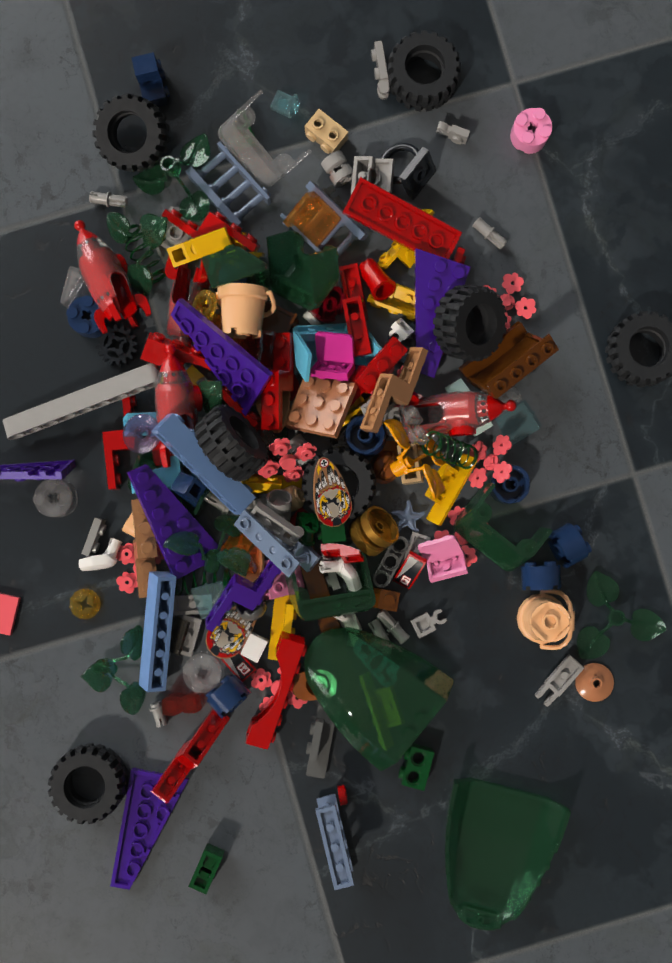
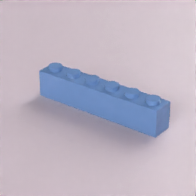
[151,413,256,515]
[139,571,176,692]

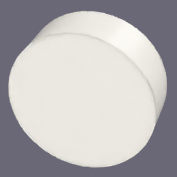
[303,310,321,325]

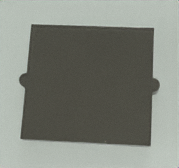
[169,616,190,655]

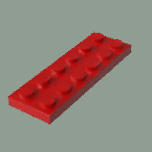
[342,177,462,259]

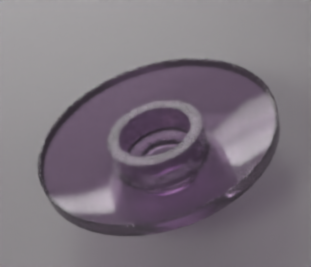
[123,414,160,454]

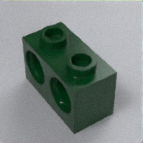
[317,523,346,544]
[398,743,434,791]
[188,843,225,894]

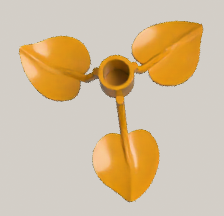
[382,419,445,500]

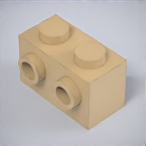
[305,109,349,154]
[397,442,426,485]

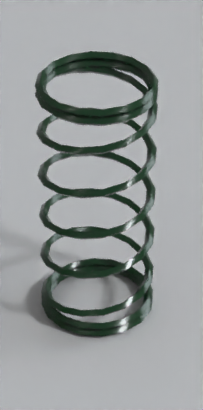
[118,224,166,285]
[422,430,478,469]
[175,568,230,596]

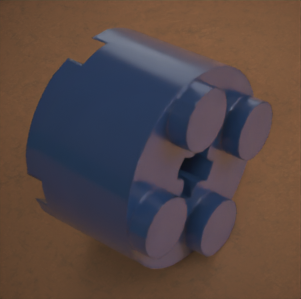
[66,295,109,338]
[346,416,387,458]
[488,465,530,504]
[547,523,592,568]
[521,561,562,590]
[206,675,252,719]

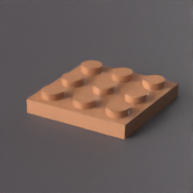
[285,375,358,439]

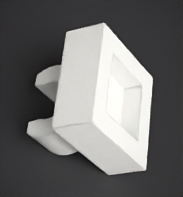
[389,318,415,342]

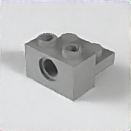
[351,156,395,194]

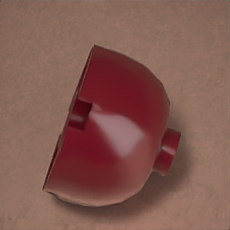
[307,283,346,323]

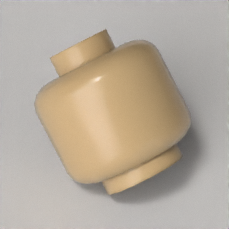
[283,485,305,512]

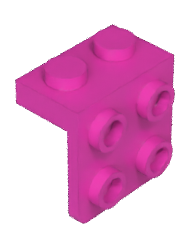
[310,331,355,381]

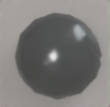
[235,598,267,621]

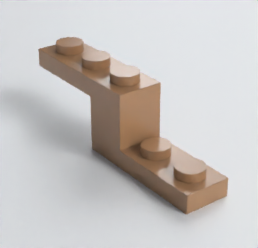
[360,347,428,433]
[131,499,158,598]

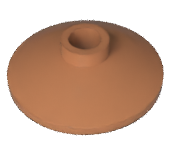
[575,663,614,702]

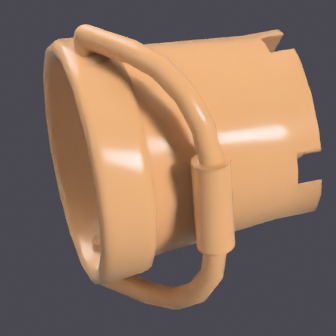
[215,283,277,339]
[517,589,575,650]

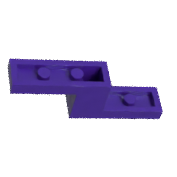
[205,560,282,632]

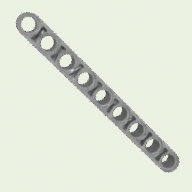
[2,363,164,440]

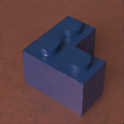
[131,52,170,107]

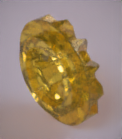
[193,290,219,321]
[69,589,101,619]

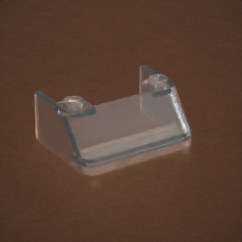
[218,89,311,188]

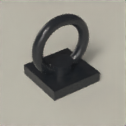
[380,143,436,200]

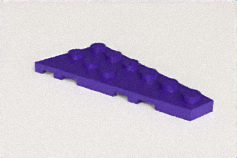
[415,248,470,378]
[171,298,273,416]
[0,459,76,482]
[127,464,226,580]
[110,768,189,890]

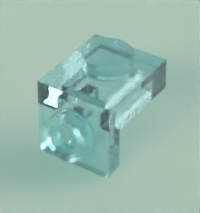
[270,90,300,119]

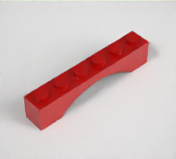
[140,332,211,370]
[245,631,307,750]

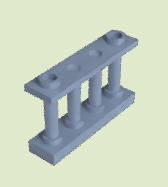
[186,141,271,228]
[280,181,369,269]
[234,509,321,578]
[315,794,354,890]

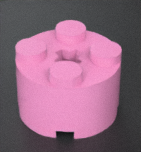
[510,108,552,154]

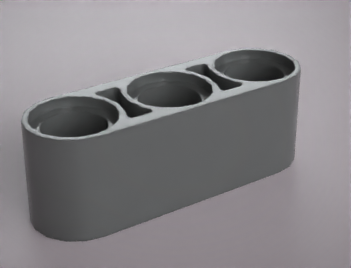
[372,536,409,588]

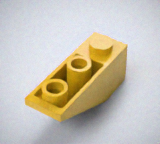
[167,227,233,267]

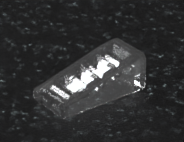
[60,266,88,308]

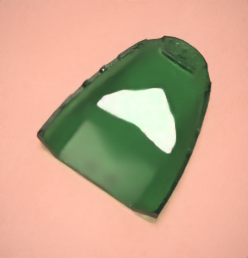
[304,627,454,771]
[445,777,571,930]

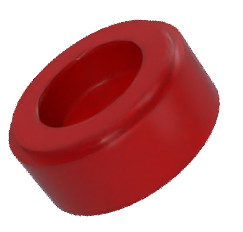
[337,785,348,806]

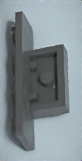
[306,699,338,779]

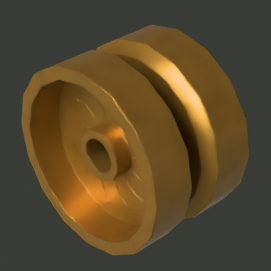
[349,506,399,556]

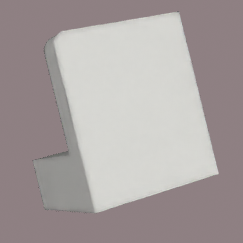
[241,632,269,663]

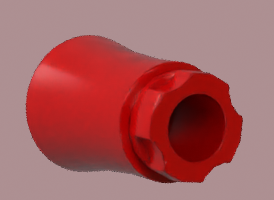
[359,258,396,301]

